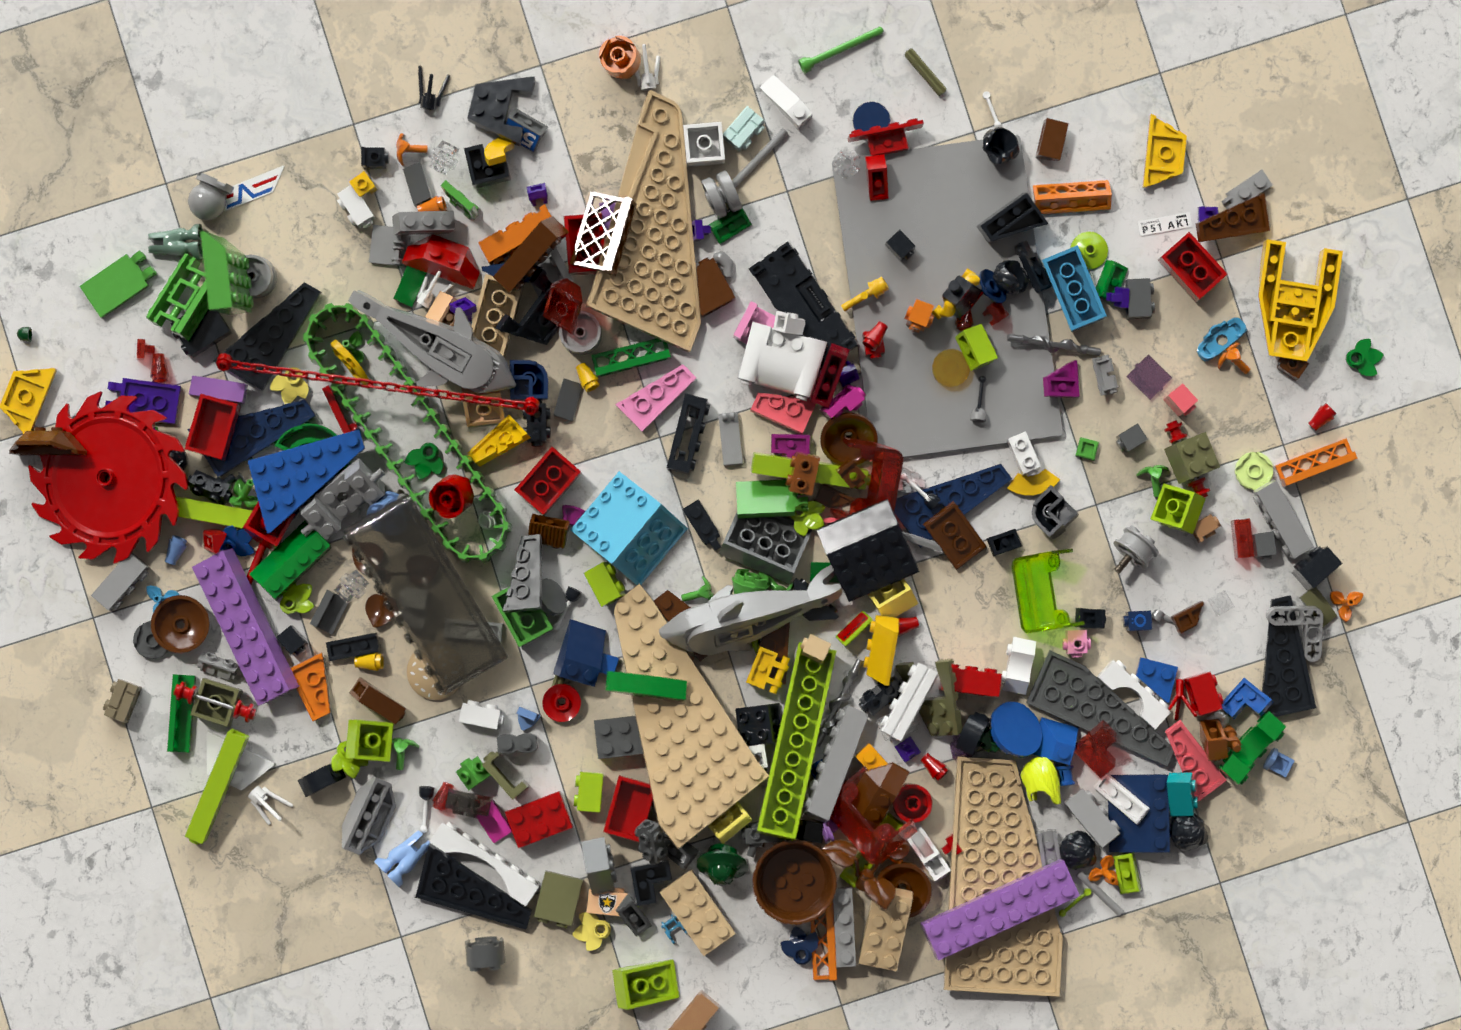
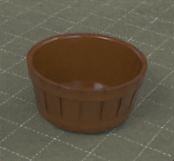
[752,840,837,925]

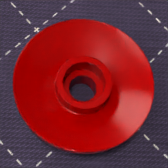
[542,684,581,722]

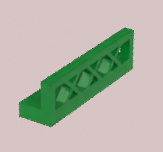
[591,338,671,378]
[167,674,196,753]

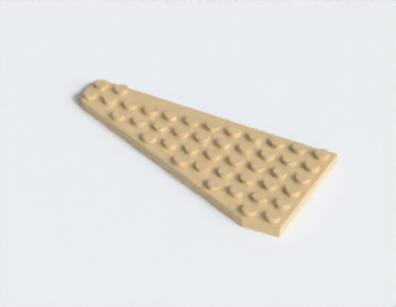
[585,90,701,352]
[614,584,769,849]

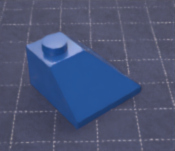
[1032,717,1078,765]

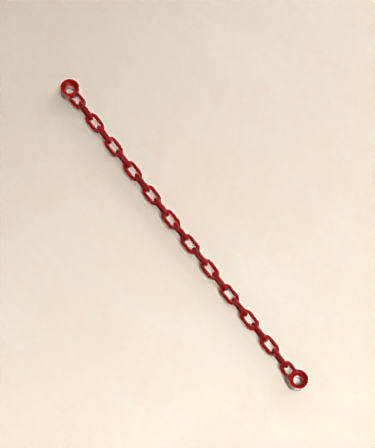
[216,353,540,415]

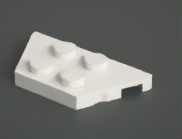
[207,731,275,791]

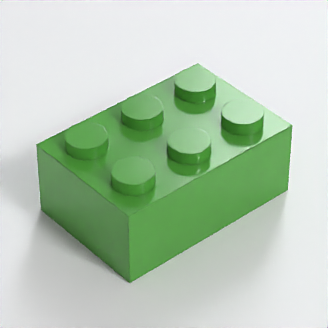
[492,586,554,648]

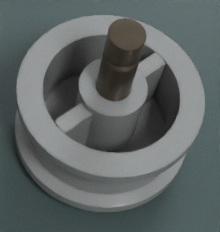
[1113,525,1159,574]

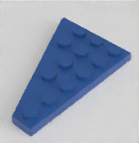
[248,429,365,534]

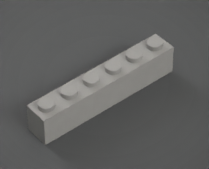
[802,705,869,823]

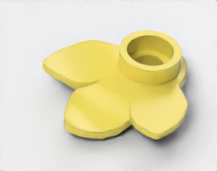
[270,367,309,404]
[572,912,611,951]

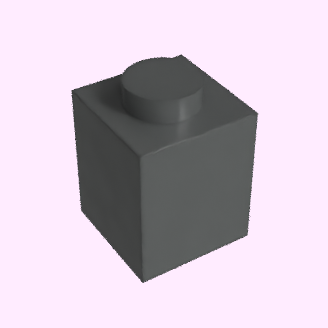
[1116,423,1148,453]
[1251,531,1277,561]

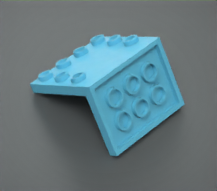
[570,471,688,585]

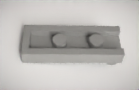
[718,412,743,466]
[1036,829,1061,867]

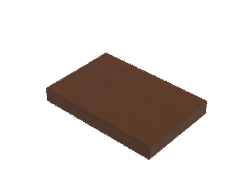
[923,501,987,570]

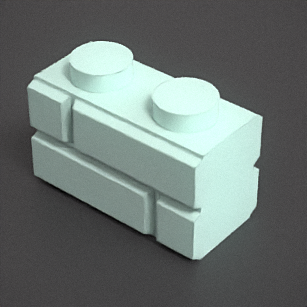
[723,106,765,152]

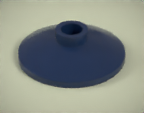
[979,269,1007,304]

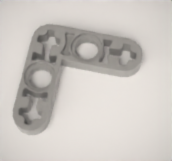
[1266,606,1323,662]

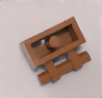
[1199,718,1241,761]

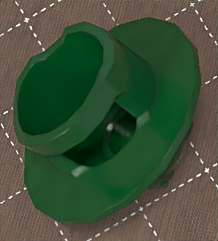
[696,843,748,885]

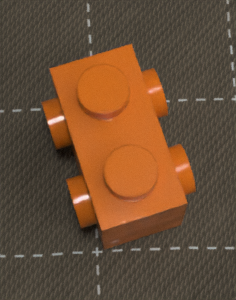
[904,299,935,333]

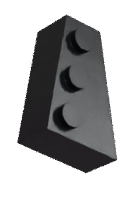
[976,192,1048,242]

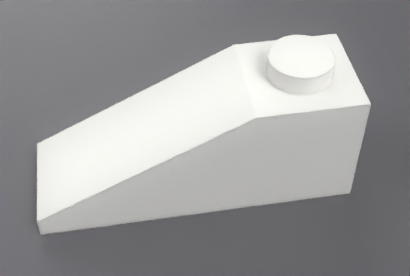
[760,75,813,130]

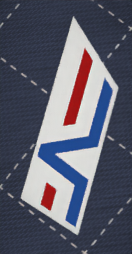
[225,165,285,211]

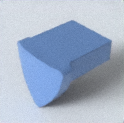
[516,707,541,731]
[1263,748,1295,778]

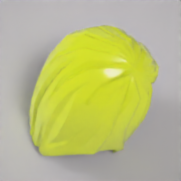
[1021,757,1061,805]

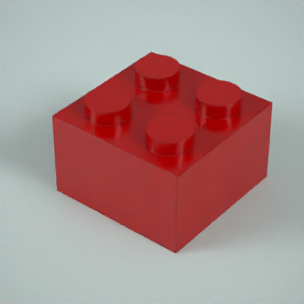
[1183,672,1224,716]

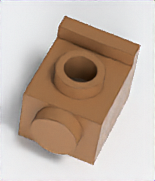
[1193,514,1221,543]

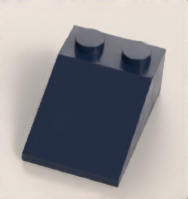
[553,619,606,687]

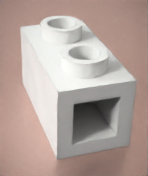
[337,185,376,229]
[1006,431,1041,477]
[459,700,504,730]

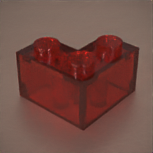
[1074,720,1117,778]

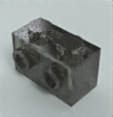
[445,789,492,818]

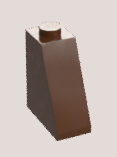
[697,257,736,318]
[349,677,406,725]

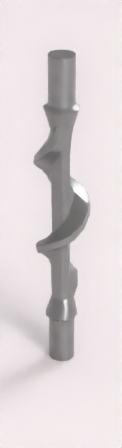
[1007,334,1101,356]
[816,658,864,747]

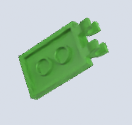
[440,180,479,220]
[79,250,157,318]
[736,480,808,518]

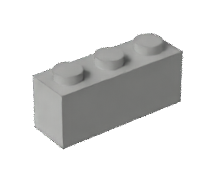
[392,211,455,235]
[91,553,150,611]
[1065,788,1120,849]

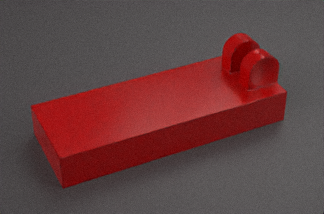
[322,385,358,434]

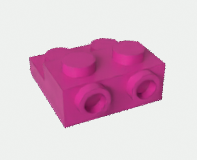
[820,385,866,418]

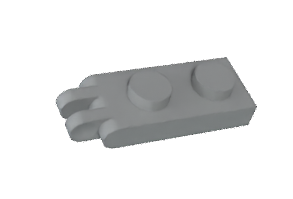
[1221,170,1273,209]

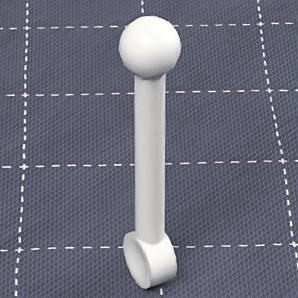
[982,91,1002,128]

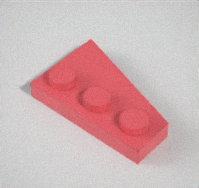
[750,393,816,435]

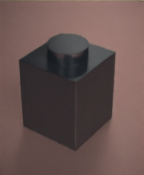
[885,230,915,262]
[276,625,307,656]

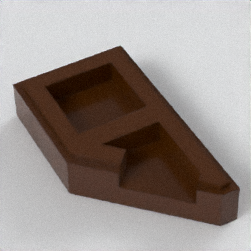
[814,484,854,509]
[1171,601,1204,634]

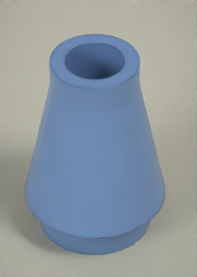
[165,535,187,565]

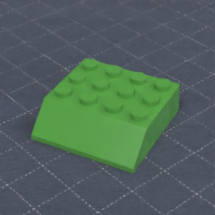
[201,231,254,315]

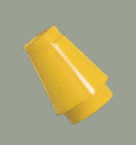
[575,363,600,392]
[354,652,384,671]

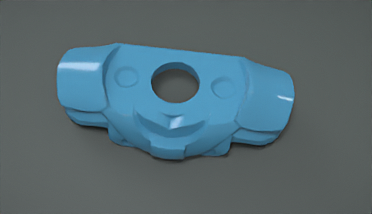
[1197,317,1247,362]

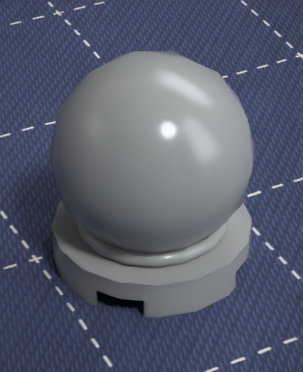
[188,172,234,220]

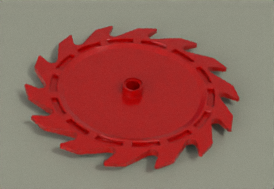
[28,391,188,564]

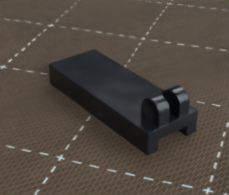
[326,633,381,661]

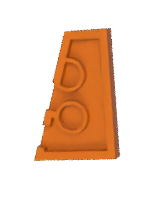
[291,652,331,721]

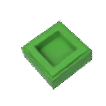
[1075,437,1099,461]

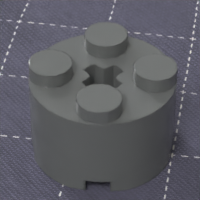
[465,936,505,971]

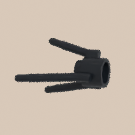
[418,65,450,110]

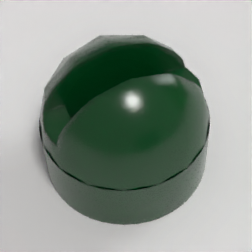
[17,327,32,342]

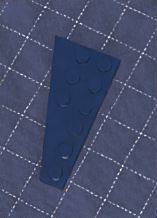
[187,400,316,477]
[889,464,1012,548]

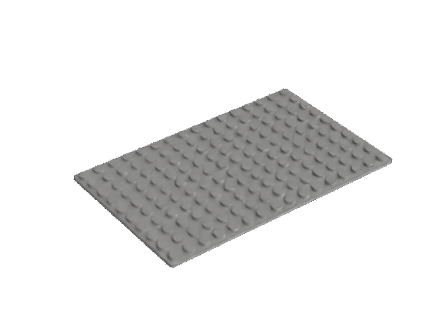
[832,135,1063,461]

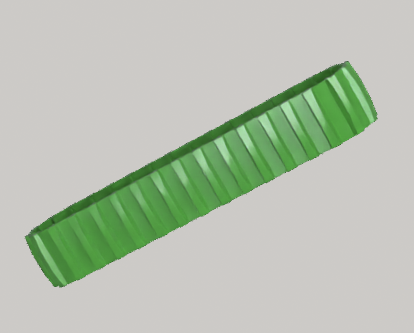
[303,303,512,563]

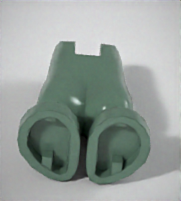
[148,224,203,260]

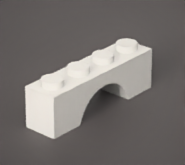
[1097,660,1171,729]

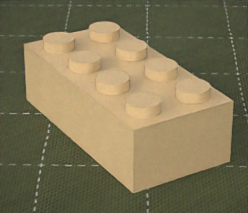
[472,274,524,358]
[660,869,736,956]
[859,888,913,971]

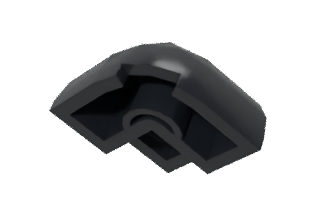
[1032,485,1079,539]

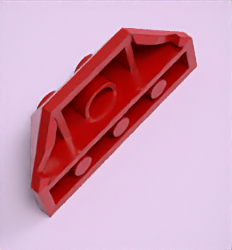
[402,234,480,290]

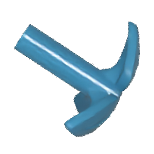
[146,585,179,612]

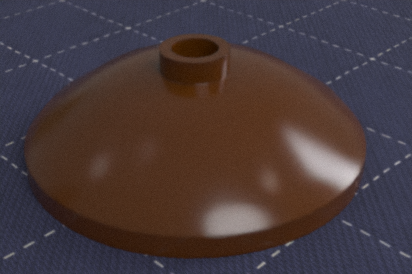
[820,413,878,465]
[151,595,210,653]
[876,862,932,918]

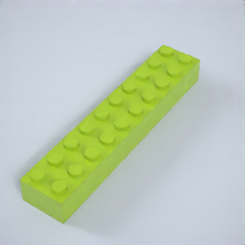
[756,642,836,841]

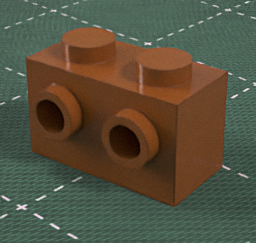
[786,452,820,496]

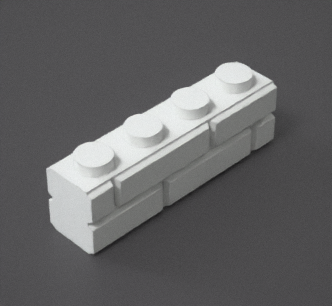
[880,663,938,742]

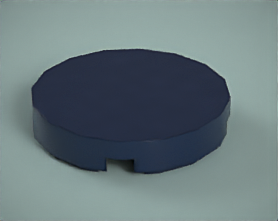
[852,101,891,131]

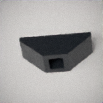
[793,578,839,621]

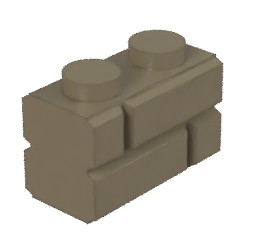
[103,679,142,723]

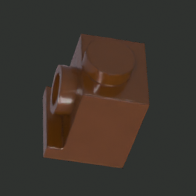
[1277,357,1309,381]
[836,458,866,489]

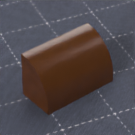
[1035,118,1069,161]

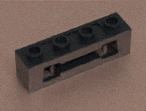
[667,393,710,475]

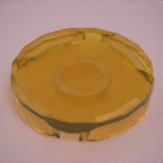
[932,349,970,387]

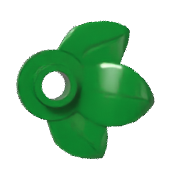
[1346,339,1384,377]
[405,443,443,480]

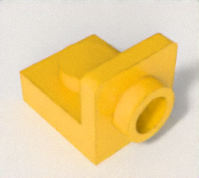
[349,171,377,197]

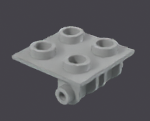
[369,225,411,267]

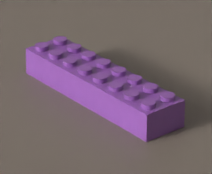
[192,548,299,706]
[920,859,1080,960]

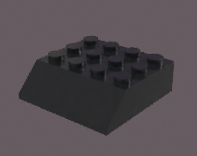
[816,499,920,602]

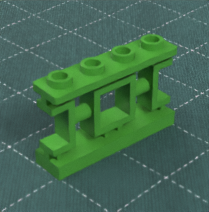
[146,253,209,341]

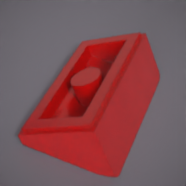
[203,529,227,554]

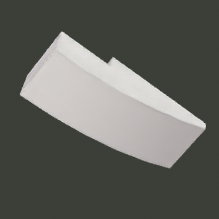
[902,822,951,883]

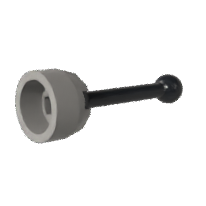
[970,376,986,422]

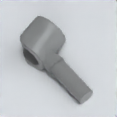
[1151,610,1173,623]

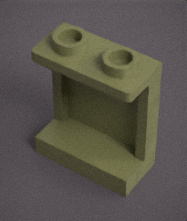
[482,751,529,800]
[534,870,584,928]

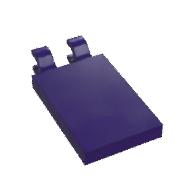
[105,378,181,424]

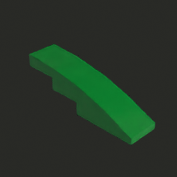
[605,671,687,701]

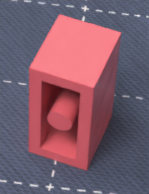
[1163,383,1198,417]

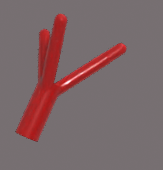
[1168,679,1198,721]

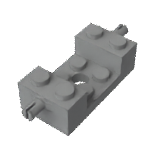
[301,458,385,540]

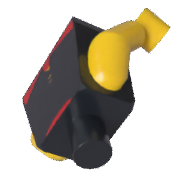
[932,268,984,321]

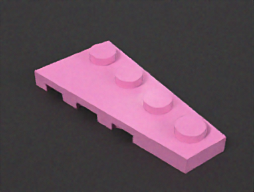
[615,364,697,432]

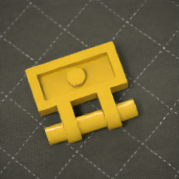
[746,646,790,694]

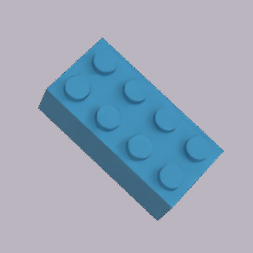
[1042,245,1107,332]

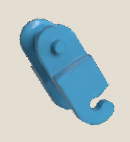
[661,914,688,944]

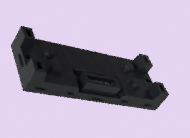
[748,241,859,372]

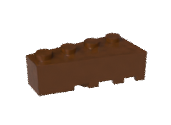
[493,216,569,293]

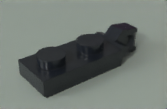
[1014,240,1052,293]
[682,499,721,551]

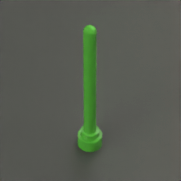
[798,27,884,74]

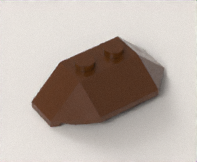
[9,427,87,455]
[847,762,910,831]

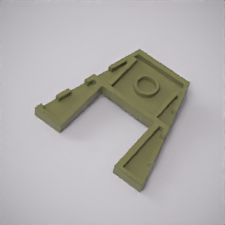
[895,659,962,736]

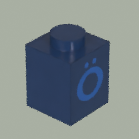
[1123,610,1152,631]

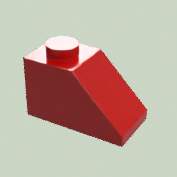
[865,154,889,201]

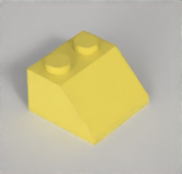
[868,579,918,618]

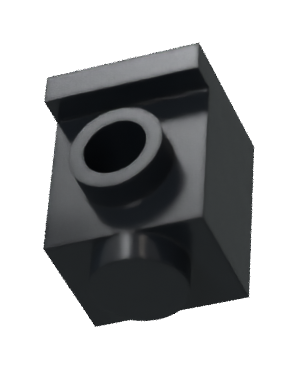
[361,147,390,169]

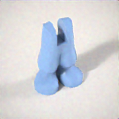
[374,830,430,887]

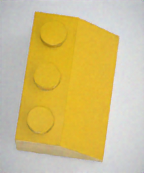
[863,615,899,686]

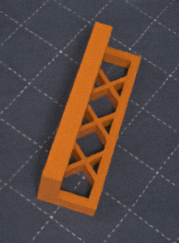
[1033,180,1112,214]
[1275,438,1357,487]
[811,901,837,980]

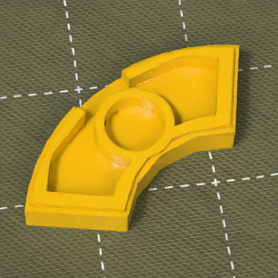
[484,137,514,166]
[330,339,369,385]
[1006,469,1060,496]

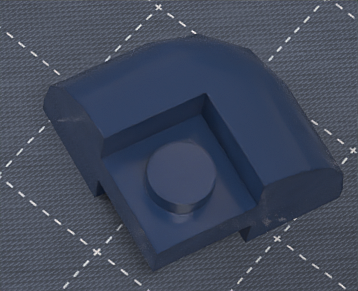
[510,360,548,400]

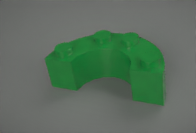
[275,424,351,475]
[1219,711,1286,785]

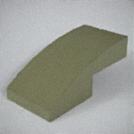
[1299,587,1337,627]

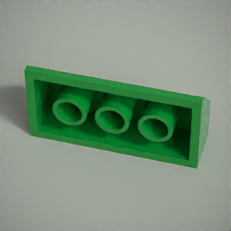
[249,521,331,601]

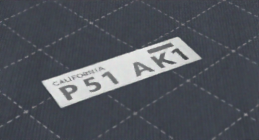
[1138,212,1193,236]

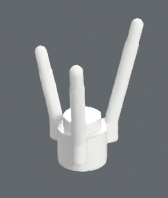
[635,44,660,91]
[416,271,456,309]
[248,786,293,825]

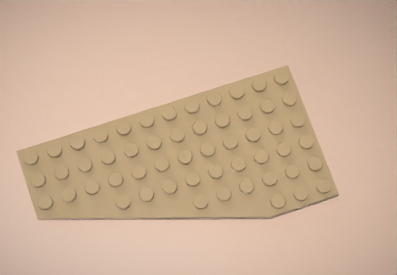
[943,757,1063,997]

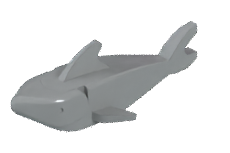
[348,290,516,393]
[659,565,842,655]

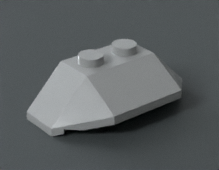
[342,777,396,855]

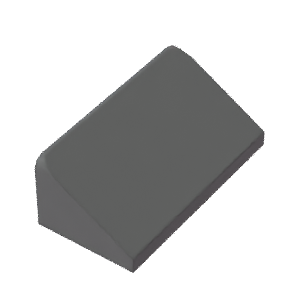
[403,162,432,205]
[554,378,582,421]
[663,832,699,870]
[616,894,652,937]

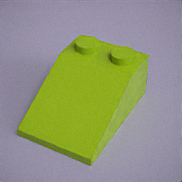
[612,959,679,1010]

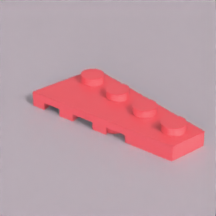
[1165,720,1227,802]

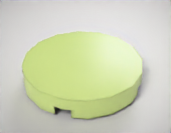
[1235,452,1273,490]

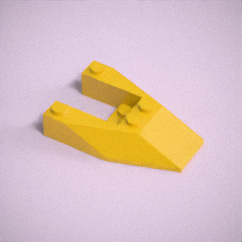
[1258,239,1343,362]

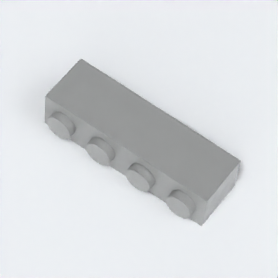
[1252,480,1314,559]
[833,887,856,967]

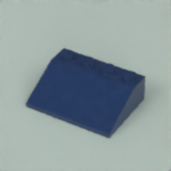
[1108,774,1170,853]

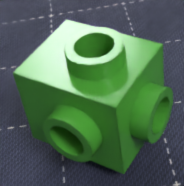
[456,756,490,791]

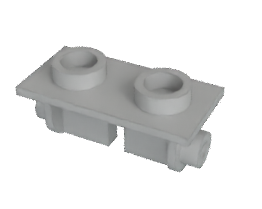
[1092,355,1119,396]
[197,652,239,681]

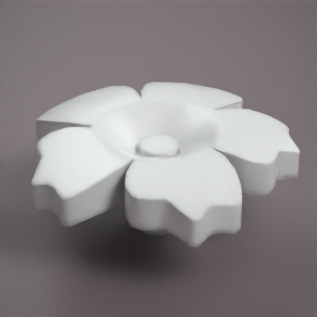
[903,472,926,493]
[1206,710,1230,728]

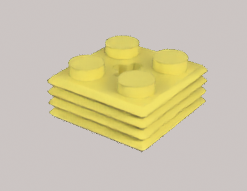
[708,802,752,844]

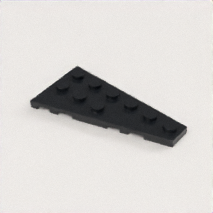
[213,282,322,391]
[1259,595,1316,718]
[415,843,532,930]

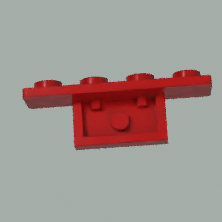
[847,118,924,156]

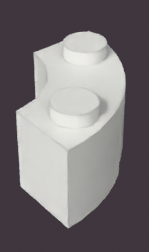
[1001,637,1036,695]

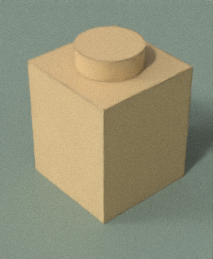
[800,634,831,664]

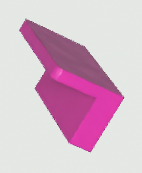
[473,799,512,843]

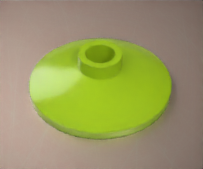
[1070,232,1108,270]

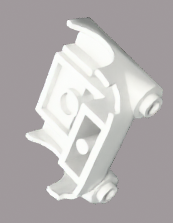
[738,322,827,401]

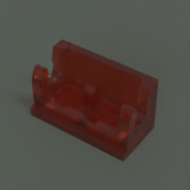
[1231,518,1254,559]

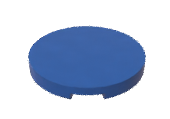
[990,702,1042,758]

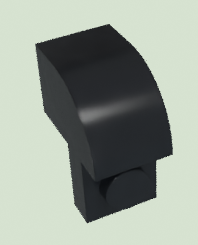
[956,712,991,756]
[297,764,346,797]

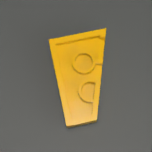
[467,415,531,467]

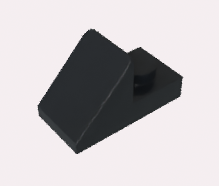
[987,528,1022,557]
[796,820,824,843]

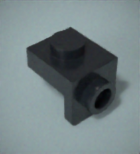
[1075,608,1106,629]

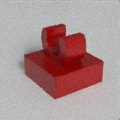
[941,834,963,855]

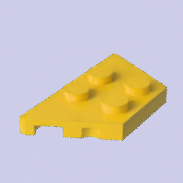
[1142,114,1187,188]
[0,368,57,434]

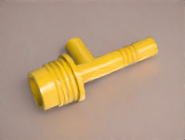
[841,276,889,311]

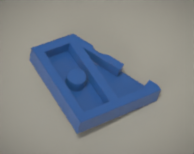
[1136,657,1178,703]

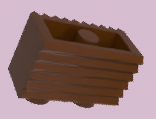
[528,514,570,549]

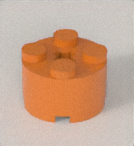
[599,35,641,79]

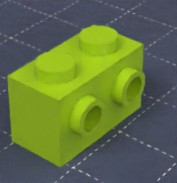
[955,324,998,371]
[584,562,625,607]
[574,772,604,812]

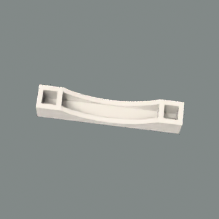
[430,821,540,906]

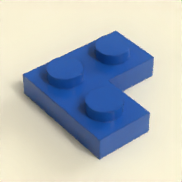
[1222,678,1274,719]

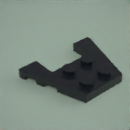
[467,76,536,146]
[495,267,569,345]

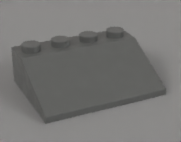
[719,512,812,584]

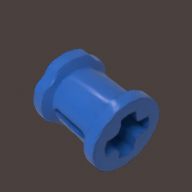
[1056,765,1075,786]

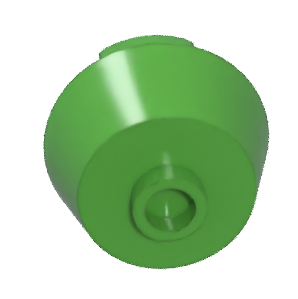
[732,569,770,594]

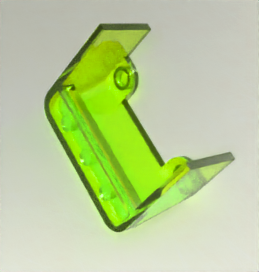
[1012,548,1085,633]

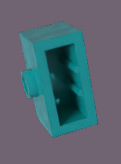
[1167,773,1198,816]

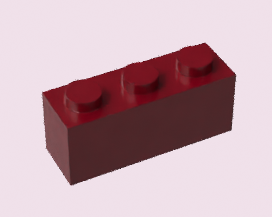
[811,343,850,408]

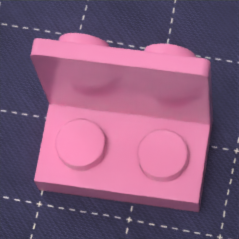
[733,301,775,344]

